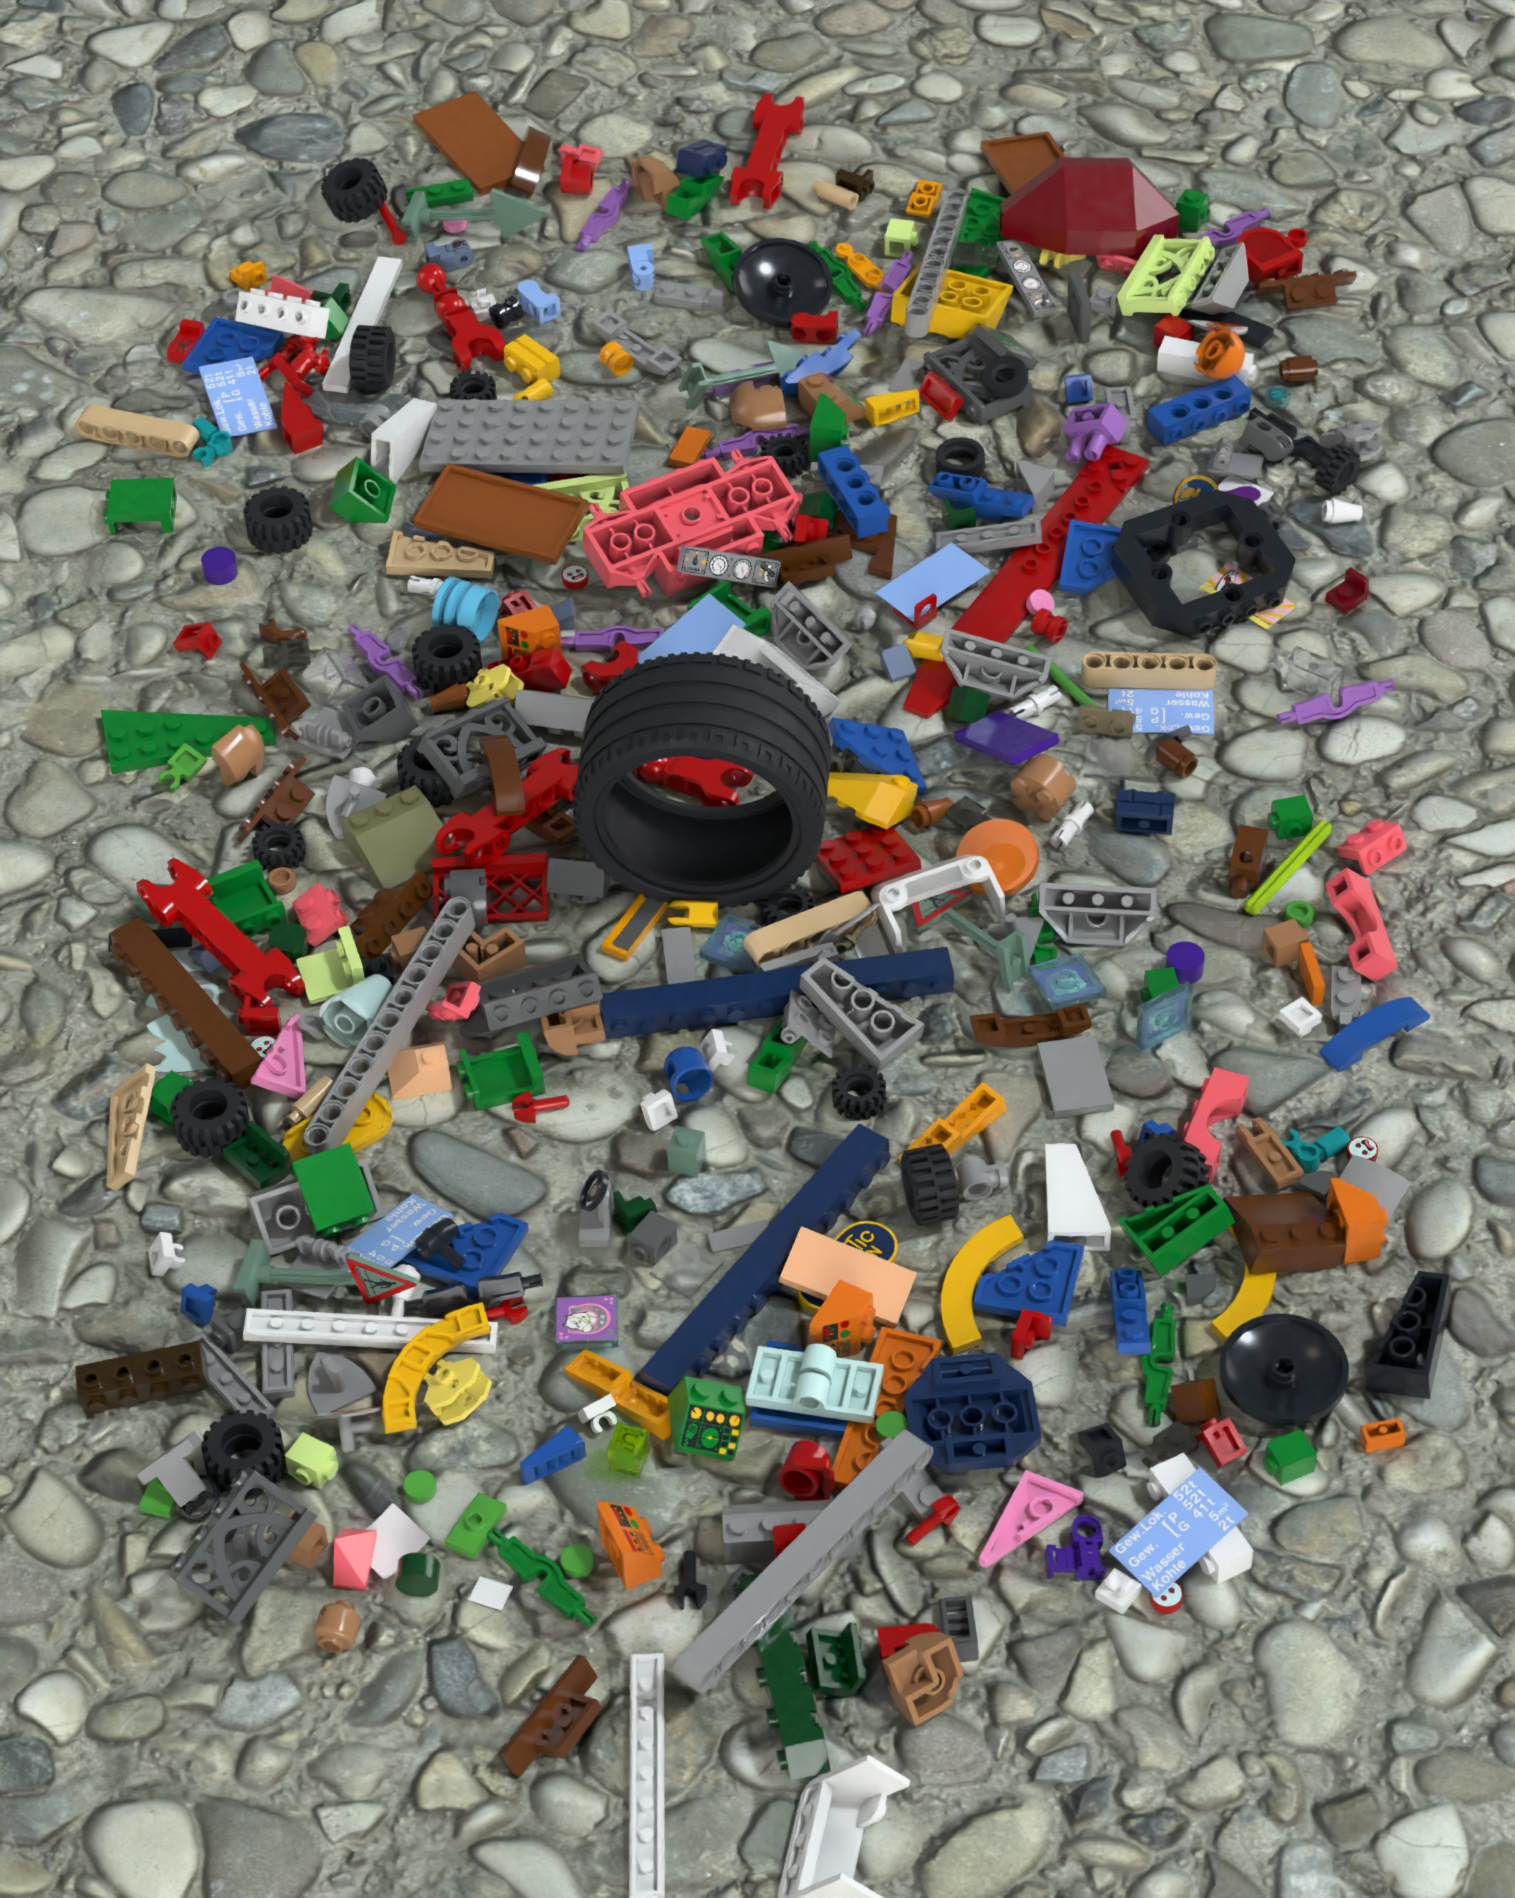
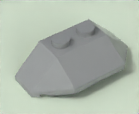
[1183,242,1249,315]
[770,581,853,672]
[940,628,1052,702]
[1039,882,1157,947]

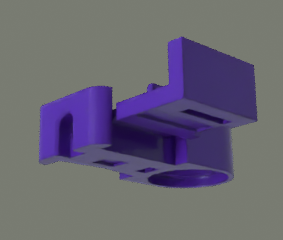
[1045,1515,1107,1580]

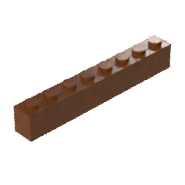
[110,917,263,1090]

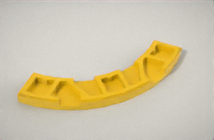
[941,1214,1024,1355]
[1211,1225,1276,1342]
[383,1302,490,1434]

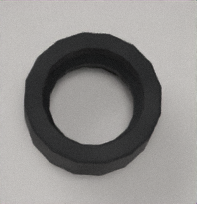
[936,437,985,478]

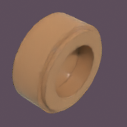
[267,867,297,895]

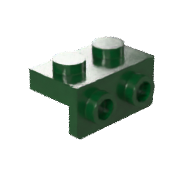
[223,1121,290,1190]
[806,1622,866,1698]

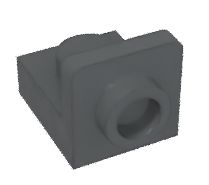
[209,1307,249,1353]

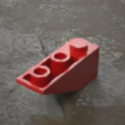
[281,381,324,455]
[487,647,573,692]

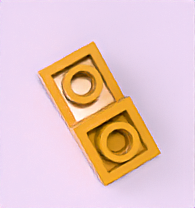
[906,179,943,218]

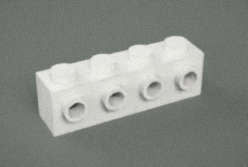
[235,288,330,339]

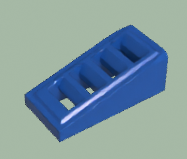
[520,1426,586,1485]

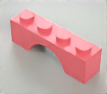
[1325,867,1398,983]
[1182,1067,1249,1185]

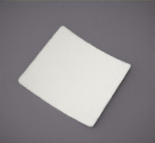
[366,1503,430,1579]

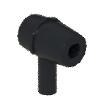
[415,1218,467,1270]

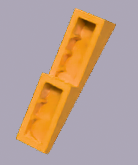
[898,1082,1008,1163]
[564,1349,672,1442]

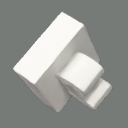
[468,288,497,321]
[1279,997,1322,1038]
[698,1029,735,1072]
[640,1089,678,1132]
[148,1232,185,1277]
[577,1394,617,1434]
[1095,1568,1142,1615]

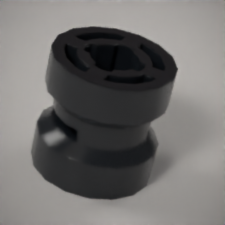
[489,296,524,329]

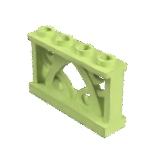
[1117,235,1215,316]
[533,471,629,542]

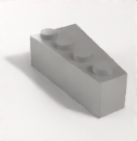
[799,957,925,1072]

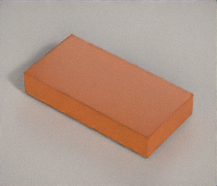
[668,426,711,468]
[1298,942,1325,1006]

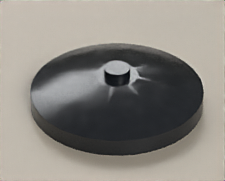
[733,238,833,327]
[1219,1313,1349,1426]

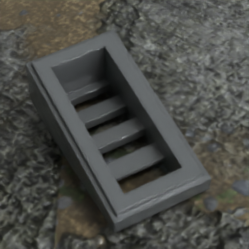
[939,1595,979,1662]

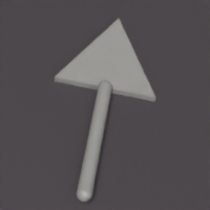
[812,901,881,947]

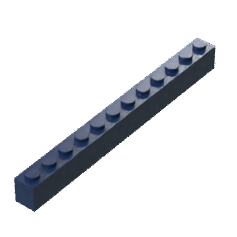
[600,947,954,1039]
[641,1124,891,1397]

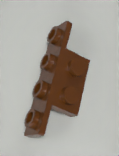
[1255,269,1357,312]
[753,533,853,587]
[239,661,311,741]
[237,756,315,843]
[350,871,433,960]
[501,1655,603,1777]

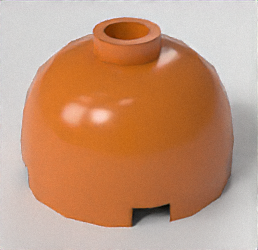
[1194,326,1245,380]

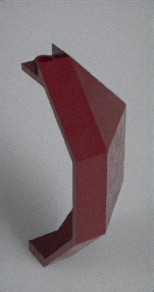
[998,157,1179,255]

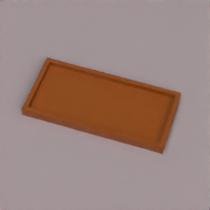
[413,91,544,197]
[980,131,1066,195]
[413,463,589,565]

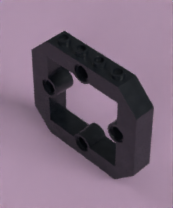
[1110,489,1296,637]

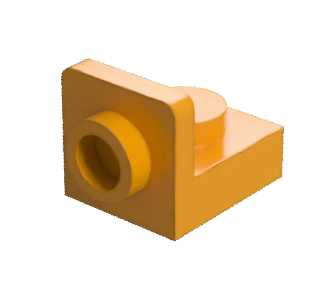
[229,260,268,292]

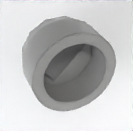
[853,607,876,631]

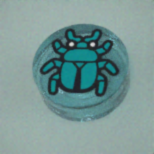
[1265,385,1291,409]

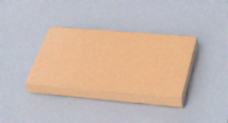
[778,1226,917,1329]

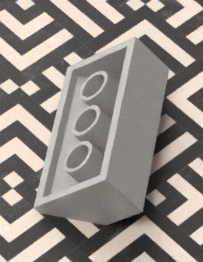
[514,689,595,737]
[245,1156,385,1256]
[722,1500,856,1564]

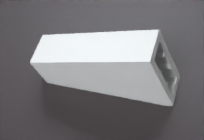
[371,398,437,484]
[1044,1143,1111,1251]

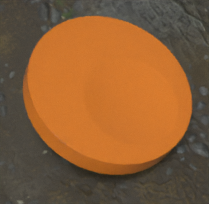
[956,819,1040,897]

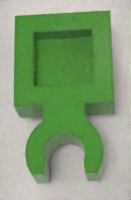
[159,743,207,793]

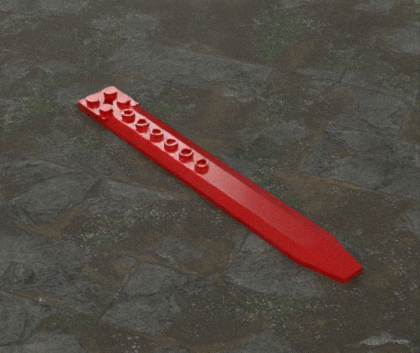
[903,444,1149,719]

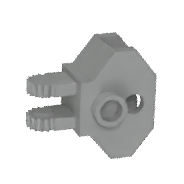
[1319,420,1382,461]

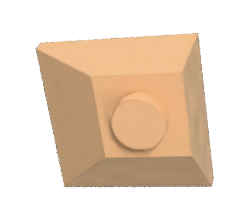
[387,1041,452,1100]

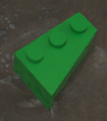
[1117,1184,1235,1278]

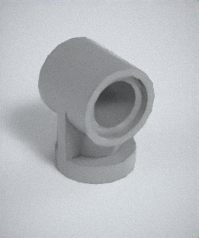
[359,404,393,439]
[956,1158,1008,1201]

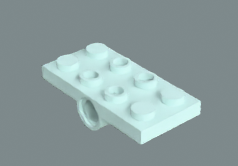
[746,1344,884,1424]

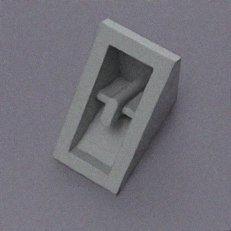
[1016,460,1055,514]

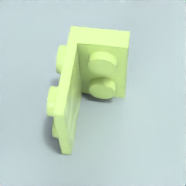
[296,926,365,1004]

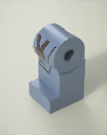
[424,239,474,273]

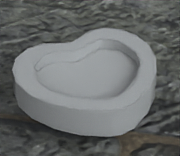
[386,625,411,653]
[297,1013,327,1040]

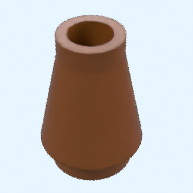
[429,682,469,713]
[911,797,954,829]

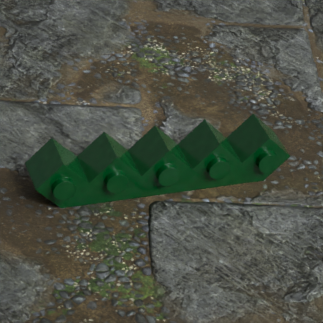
[734,1573,831,1780]

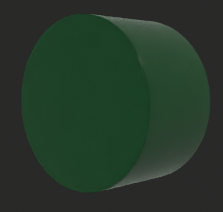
[269,923,309,965]
[395,1553,441,1597]

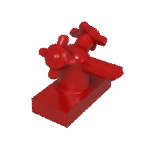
[271,336,330,398]

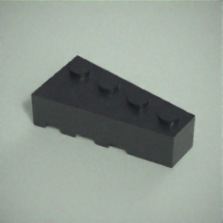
[1365,1271,1451,1399]

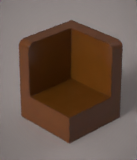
[1170,1378,1221,1424]

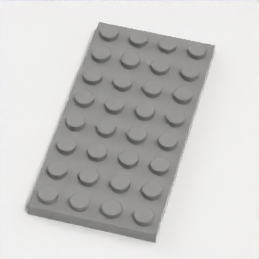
[419,399,640,474]

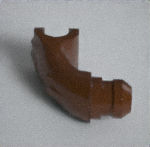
[259,618,307,647]

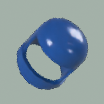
[664,1046,714,1102]

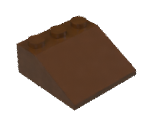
[1223,1192,1347,1274]

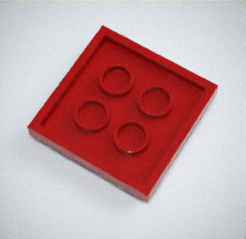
[815,825,922,894]

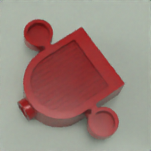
[1238,228,1307,286]

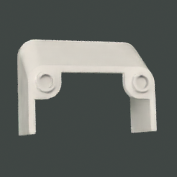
[713,624,841,718]
[871,854,1006,954]
[778,1755,910,1898]

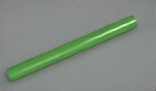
[1024,644,1098,706]

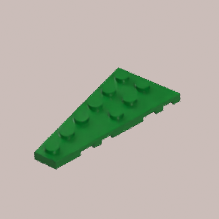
[951,188,1012,278]
[101,710,277,775]

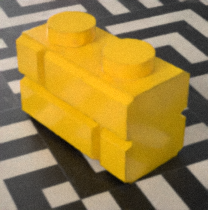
[504,334,561,384]

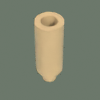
[812,180,859,210]
[286,1076,335,1126]

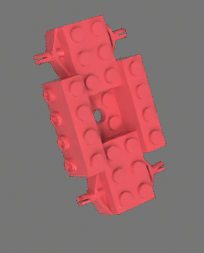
[583,448,800,598]

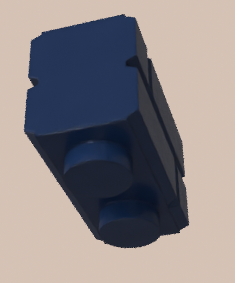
[676,139,728,178]
[1115,789,1175,835]

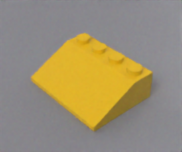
[891,262,1013,339]

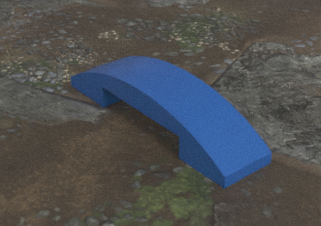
[1319,997,1430,1073]

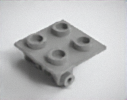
[1207,436,1264,480]
[296,706,359,761]
[781,989,835,1058]
[277,1234,361,1300]

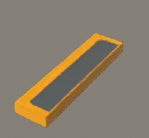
[601,894,669,962]

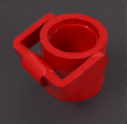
[559,152,594,195]
[778,1440,835,1501]

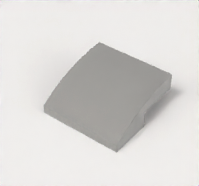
[1325,1155,1411,1227]

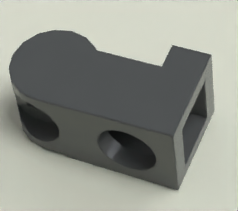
[1239,416,1294,462]

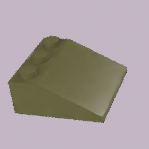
[341,785,460,889]

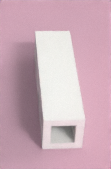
[1157,336,1257,386]

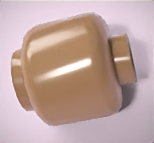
[313,1600,362,1653]

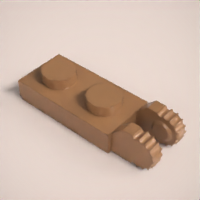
[1235,1117,1304,1191]

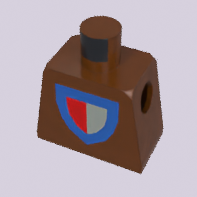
[1228,824,1268,899]

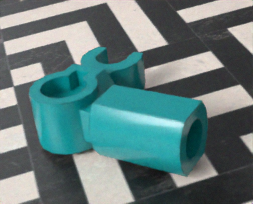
[192,416,233,468]
[1279,1126,1350,1173]

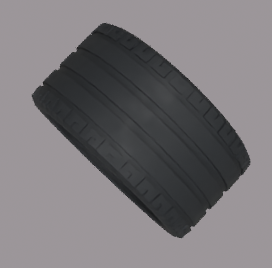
[573,652,831,909]

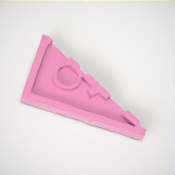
[251,1013,306,1100]
[979,1470,1084,1568]

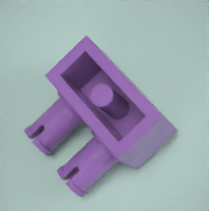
[1063,402,1128,463]

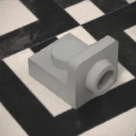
[1090,283,1124,317]

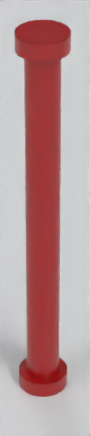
[378,201,407,245]

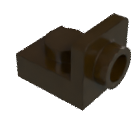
[836,169,875,202]

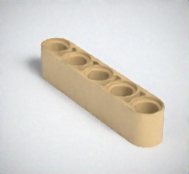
[74,405,200,458]
[1081,652,1217,690]
[743,891,879,968]

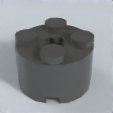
[444,869,488,927]

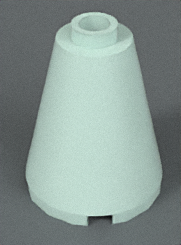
[319,974,393,1048]

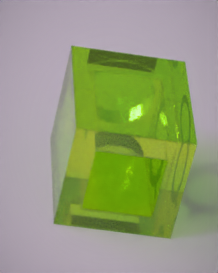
[607,1422,650,1478]

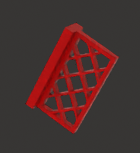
[432,853,549,924]

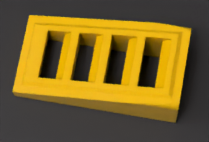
[865,389,920,428]

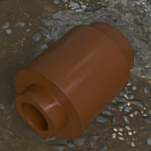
[1279,355,1318,383]
[1156,738,1198,777]

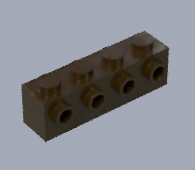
[75,1340,210,1415]

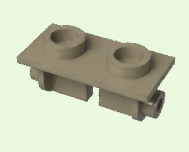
[1077,703,1136,739]

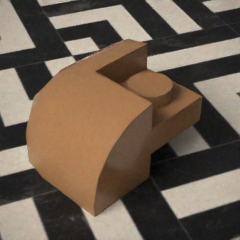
[632,156,680,211]
[729,380,787,431]
[212,723,265,787]
[541,1001,606,1055]
[882,1632,963,1727]

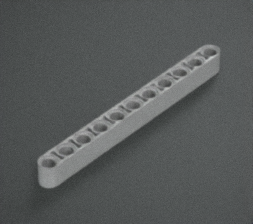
[904,188,968,338]
[304,896,476,1156]
[673,1430,934,1693]

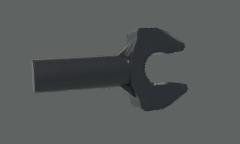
[674,1550,707,1610]

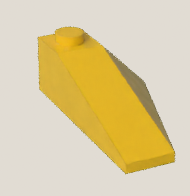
[827,772,918,829]

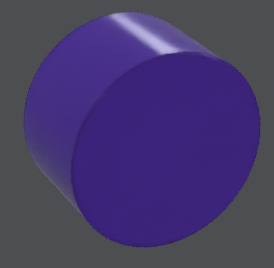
[201,547,238,585]
[1165,941,1205,984]

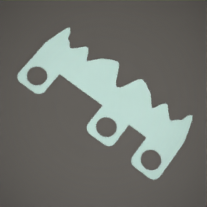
[145,949,220,1073]

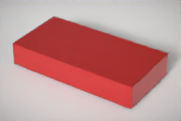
[918,371,964,421]

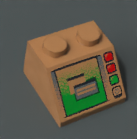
[798,371,865,424]

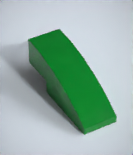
[666,173,724,220]
[700,232,742,293]
[747,1019,808,1094]

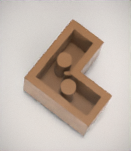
[451,926,527,983]

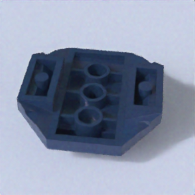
[904,1352,1041,1473]

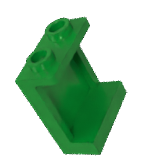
[103,478,177,533]
[687,580,771,638]
[206,859,288,939]
[455,1031,545,1111]
[291,1142,375,1238]

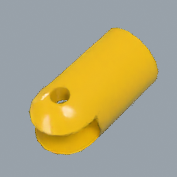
[512,377,553,400]
[903,632,944,662]
[667,900,718,928]

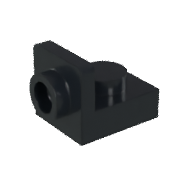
[1077,1422,1127,1476]

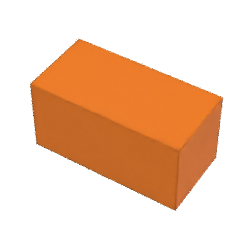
[1359,1418,1406,1453]

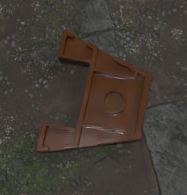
[796,509,897,580]

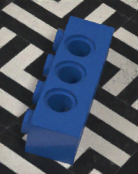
[1147,374,1252,446]
[818,445,891,539]

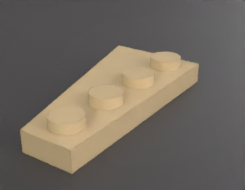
[386,530,495,579]
[106,1063,156,1191]

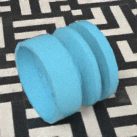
[432,576,499,643]

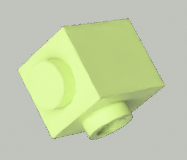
[885,218,918,258]
[285,1432,339,1489]

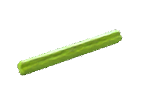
[1244,820,1332,915]

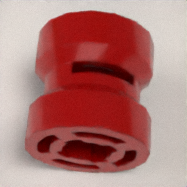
[1030,608,1068,643]

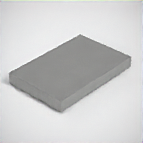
[1037,1035,1114,1118]

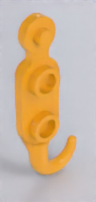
[835,243,890,294]

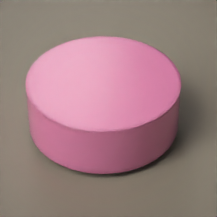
[442,220,467,233]
[1026,589,1055,616]

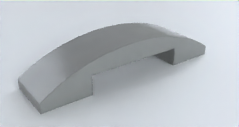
[592,309,682,375]

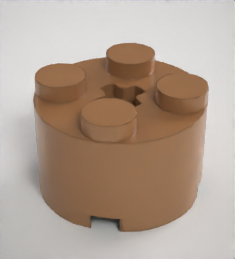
[1010,754,1076,821]

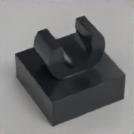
[361,954,394,985]

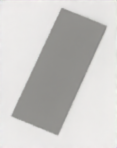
[888,358,924,392]
[707,1220,768,1253]

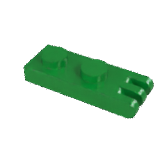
[405,179,474,208]

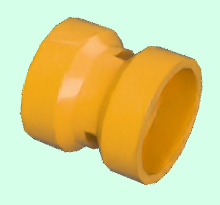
[599,341,634,376]

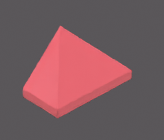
[333,1528,377,1590]

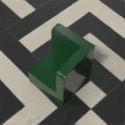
[311,282,352,313]
[798,490,839,531]
[942,498,976,531]
[945,686,990,724]
[613,1191,657,1234]

